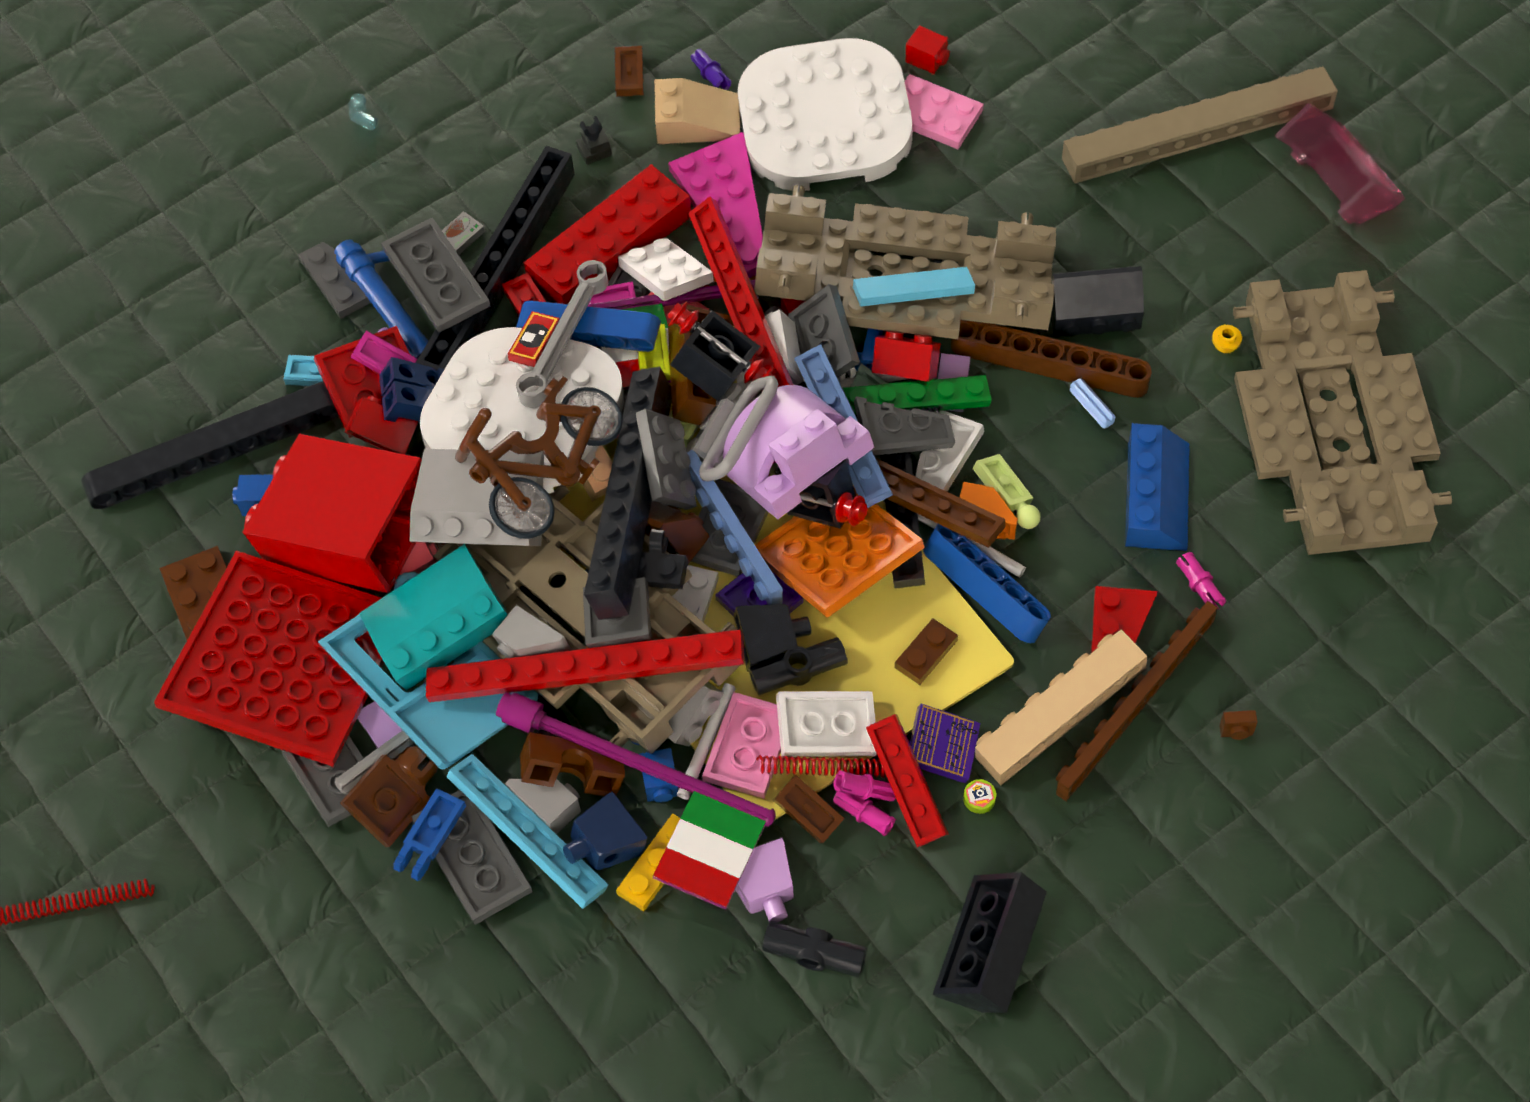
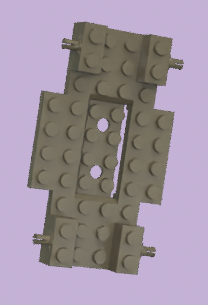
[754,185,1056,339]
[1233,270,1452,555]
[434,485,740,754]

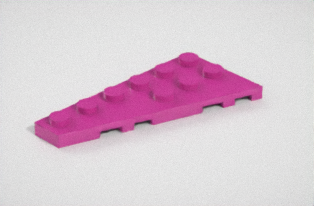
[668,132,763,278]

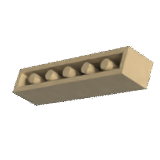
[975,629,1147,786]

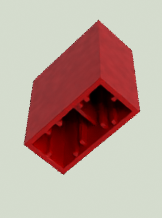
[242,434,422,593]

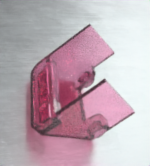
[1275,103,1405,225]

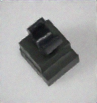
[576,116,612,165]

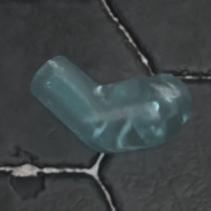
[348,94,378,131]

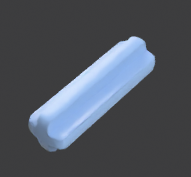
[1070,378,1116,428]

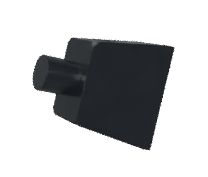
[733,604,812,672]

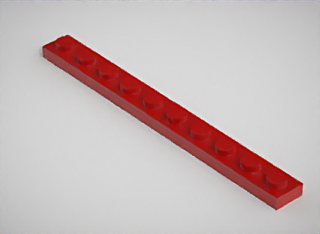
[688,196,794,393]
[426,629,744,702]

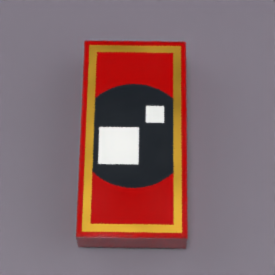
[508,311,560,367]

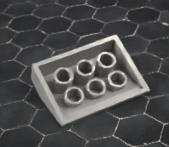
[410,449,544,546]

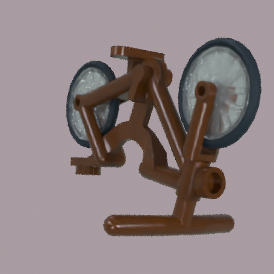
[455,376,623,539]

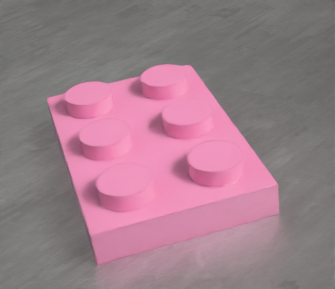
[904,74,983,149]
[702,692,781,799]

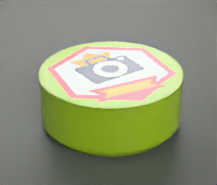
[963,779,996,814]

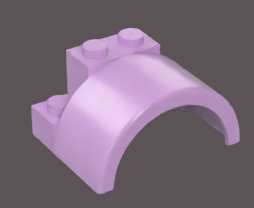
[723,385,874,520]

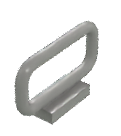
[693,376,778,482]

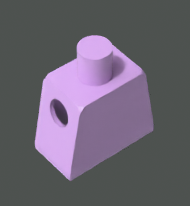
[735,838,794,923]

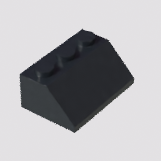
[1051,266,1144,337]

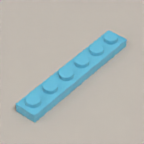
[447,754,608,909]

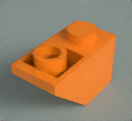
[960,482,1018,540]

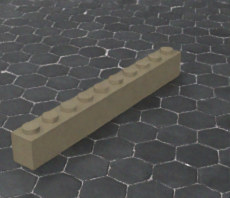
[1062,66,1338,184]

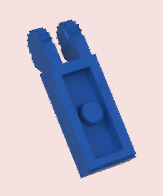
[393,789,466,881]

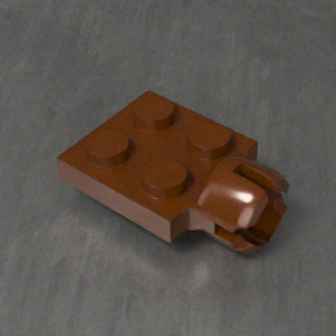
[340,746,438,847]

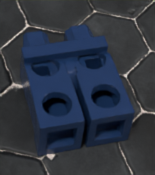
[379,357,445,423]

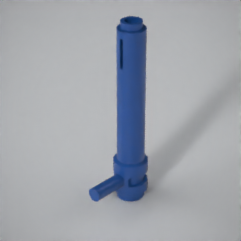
[334,239,428,359]

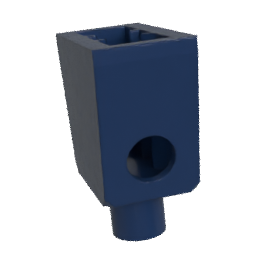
[563,792,648,870]

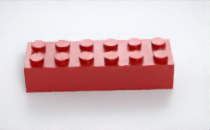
[524,164,691,304]

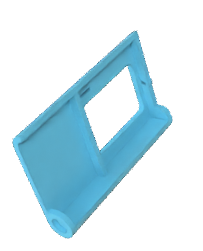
[318,572,538,769]

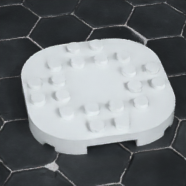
[738,38,912,191]
[420,327,624,493]

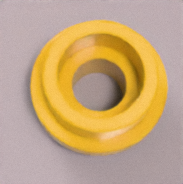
[1212,325,1242,353]

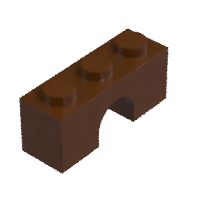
[520,732,625,796]

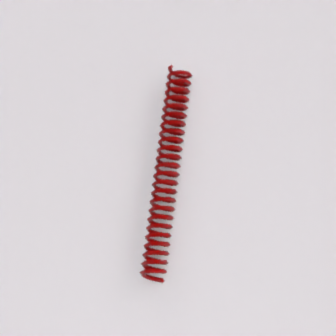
[756,755,885,778]
[0,878,155,926]

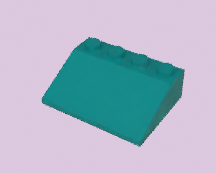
[359,544,509,690]

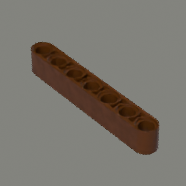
[951,320,1152,398]

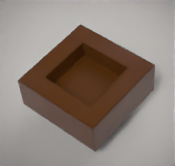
[1219,710,1258,740]

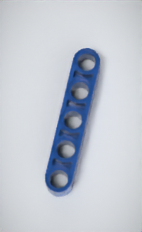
[516,301,661,352]
[923,524,1051,643]

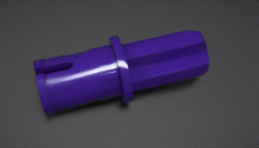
[691,49,731,90]

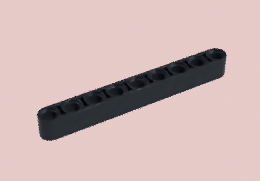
[81,382,339,509]

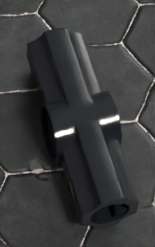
[749,637,848,695]
[762,921,867,977]

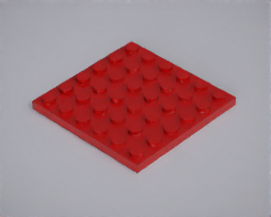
[154,550,384,767]

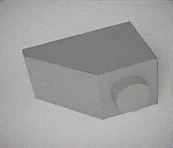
[492,605,572,658]
[505,779,581,834]

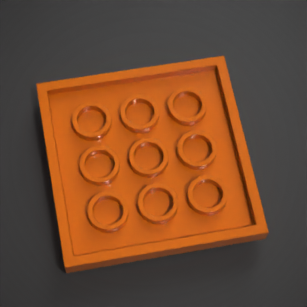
[755,486,924,618]

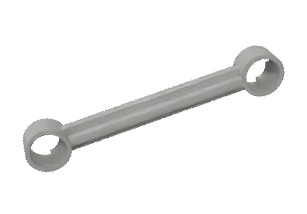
[516,260,609,408]

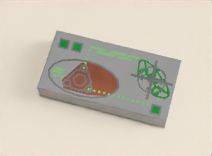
[442,211,485,255]

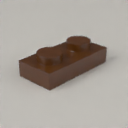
[615,46,644,97]
[895,618,958,685]
[773,775,844,844]

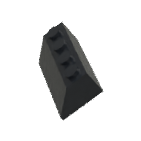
[933,872,1047,1013]

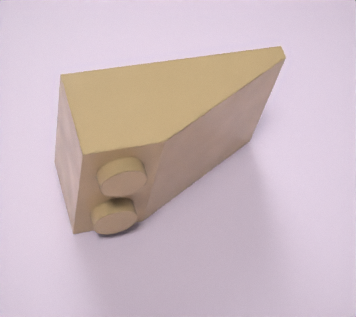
[655,78,740,144]

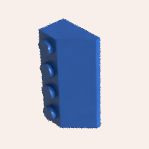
[1125,423,1189,551]

